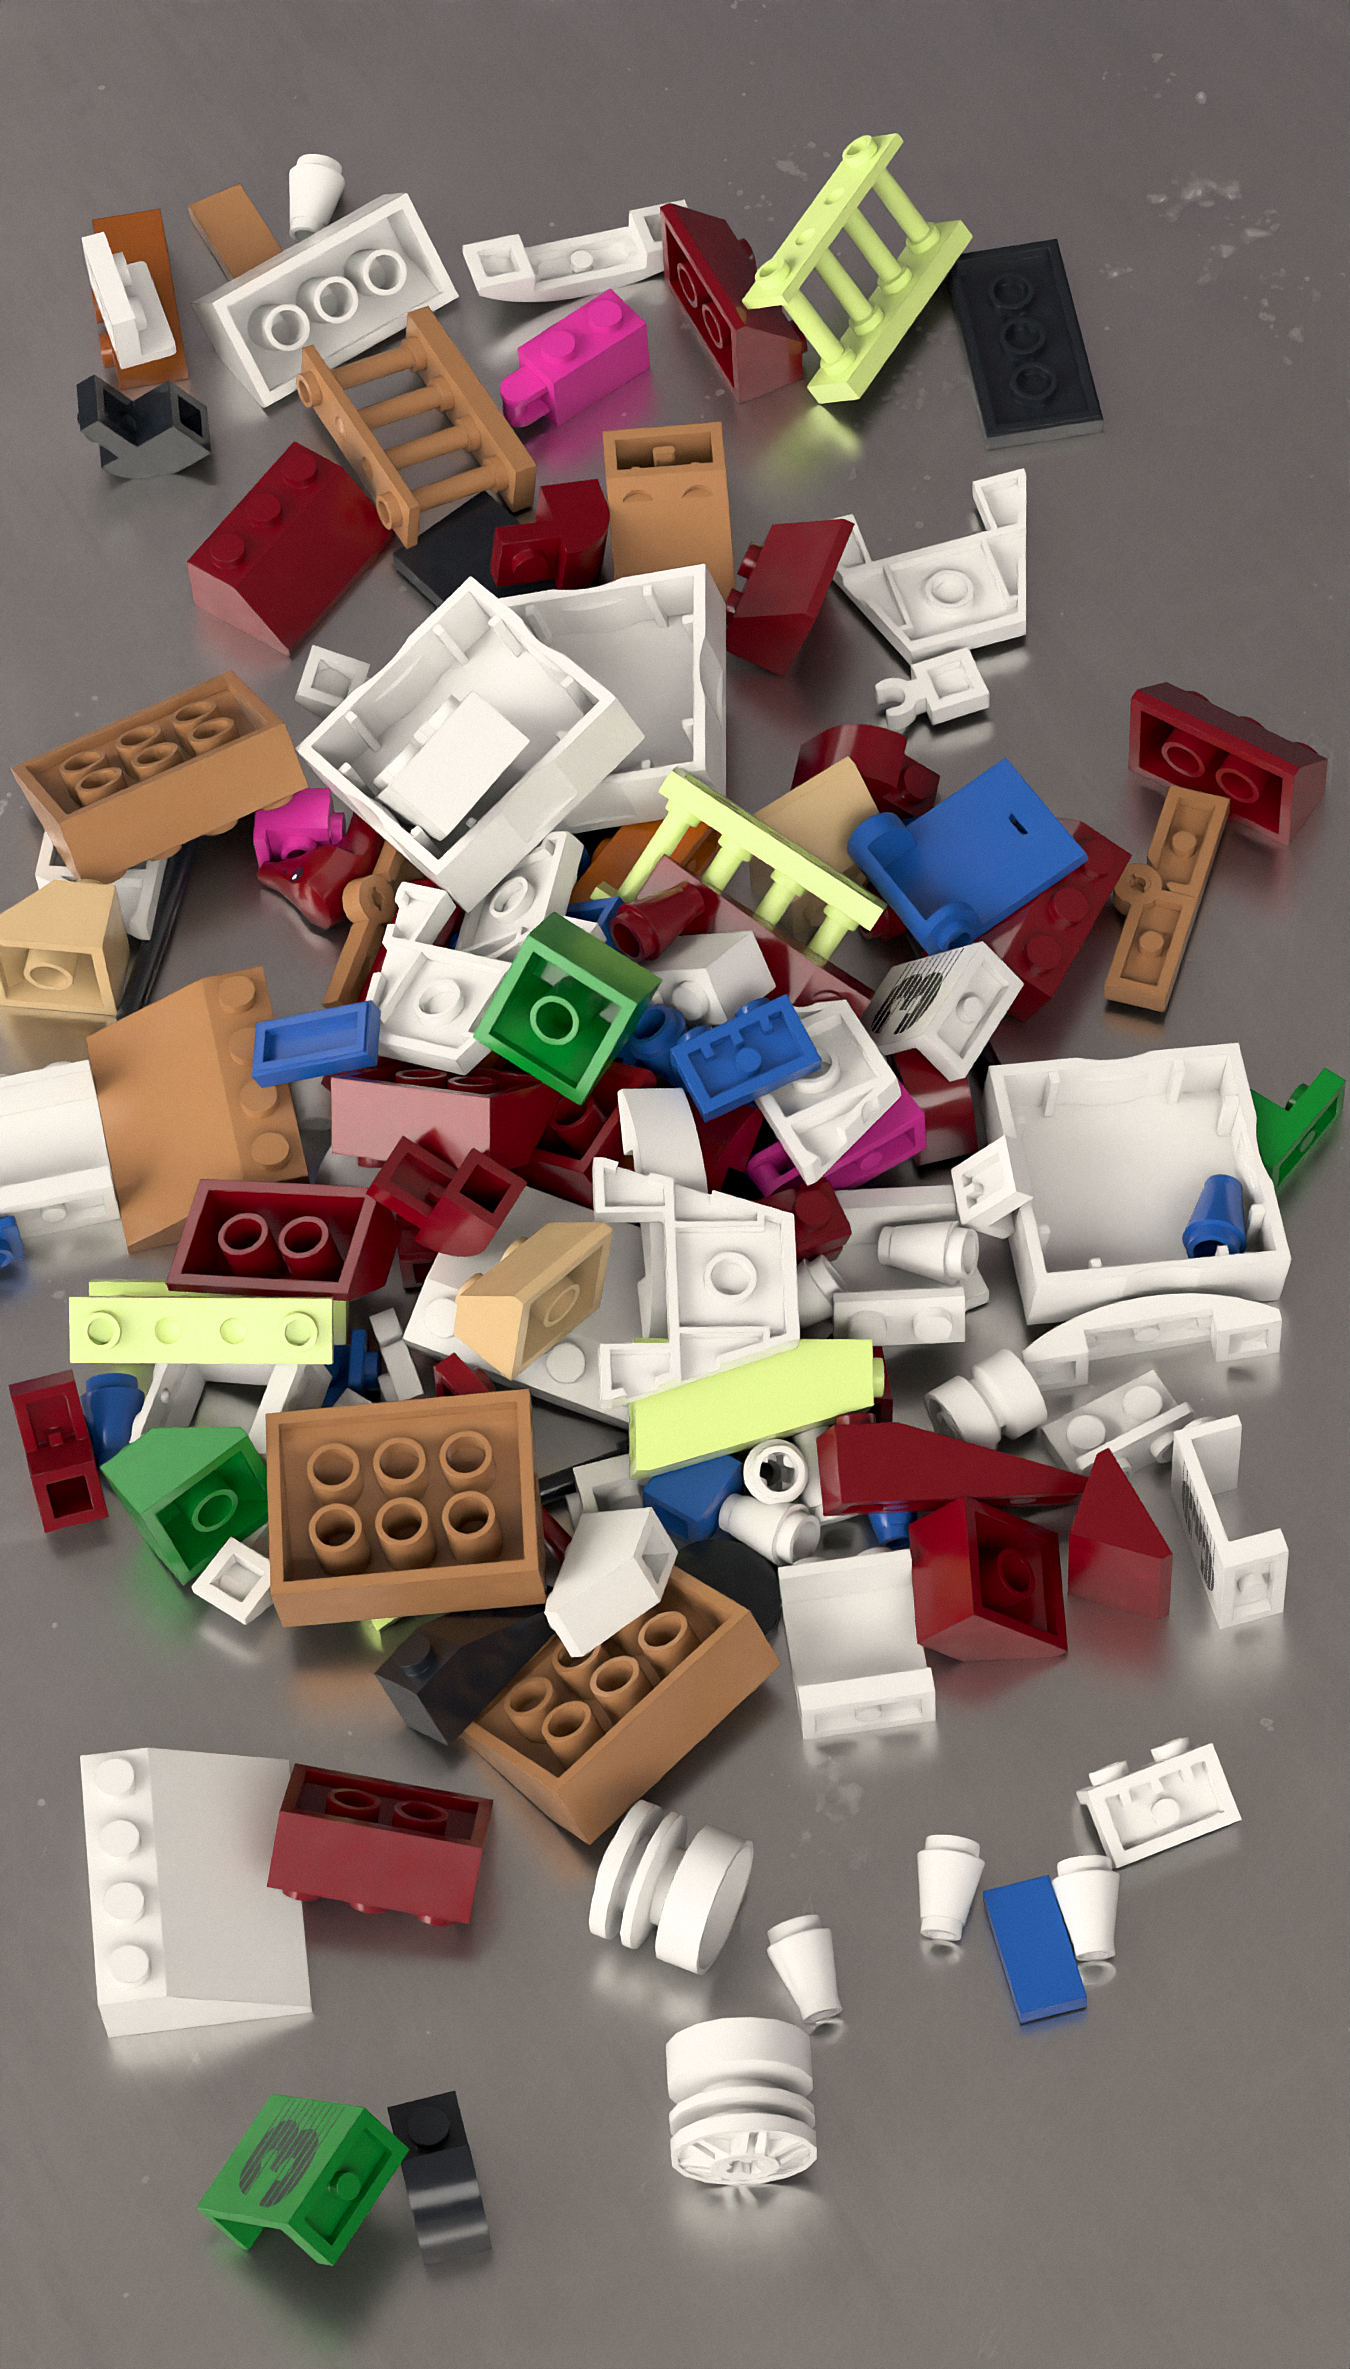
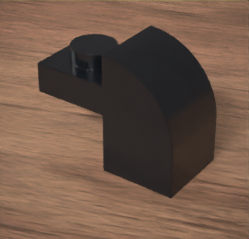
[76,374,211,479]
[387,2091,492,2266]

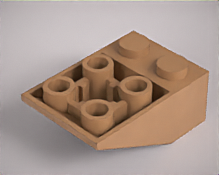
[602,422,736,602]

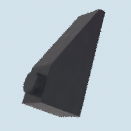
[374,1584,556,1747]

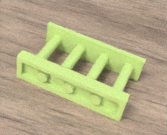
[742,133,973,404]
[590,766,888,960]
[69,1279,349,1364]

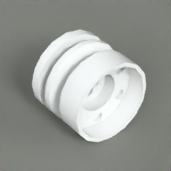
[589,1799,754,1975]
[666,2017,817,2185]

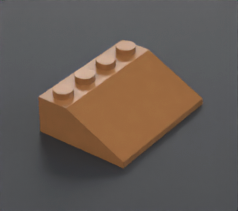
[11,670,309,885]
[85,966,310,1253]
[265,1389,547,1628]
[460,1565,781,1845]

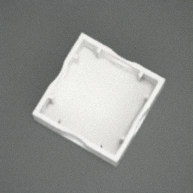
[499,564,726,834]
[295,576,646,913]
[980,1042,1292,1325]

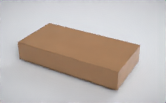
[188,183,283,281]

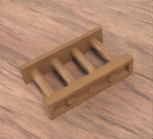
[296,306,537,549]

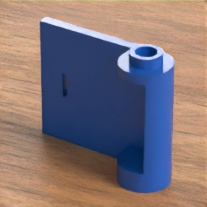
[847,757,1089,956]

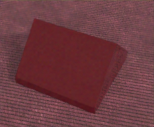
[1067,1448,1173,1620]

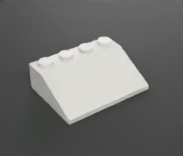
[402,1186,646,1431]
[80,1747,313,2038]

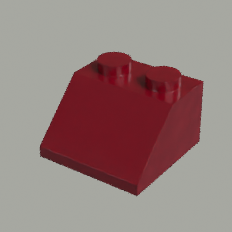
[725,519,855,677]
[908,1495,1068,1662]

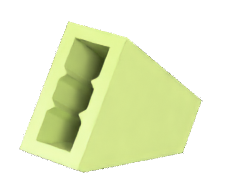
[628,1338,884,1480]

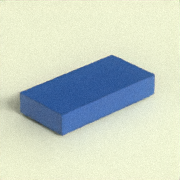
[252,1000,381,1088]
[983,1875,1087,2023]

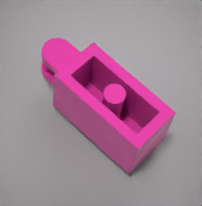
[500,288,650,428]
[746,1078,927,1197]

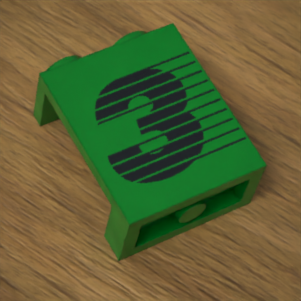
[196,2094,410,2266]

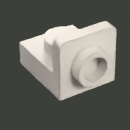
[951,1135,1034,1239]
[565,1454,652,1533]

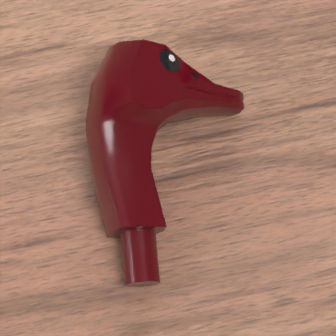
[257,812,385,929]

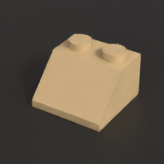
[749,756,879,937]
[0,879,131,1016]
[453,1222,613,1381]

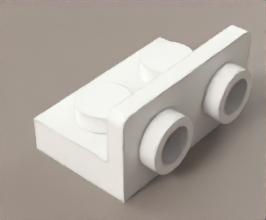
[81,231,176,370]
[1041,1370,1195,1480]
[1076,1735,1242,1868]

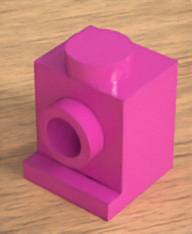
[253,788,346,869]

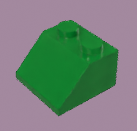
[472,911,662,1106]
[100,1427,268,1585]

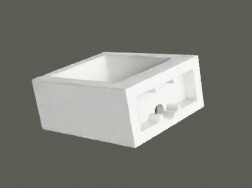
[129,1363,332,1468]

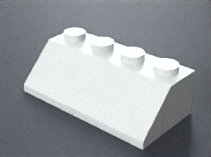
[191,193,459,408]

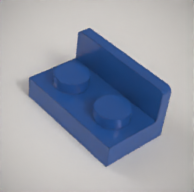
[670,994,822,1123]

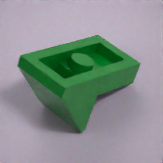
[1250,1068,1346,1194]

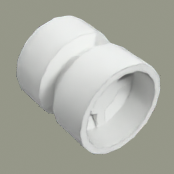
[924,1348,1047,1450]

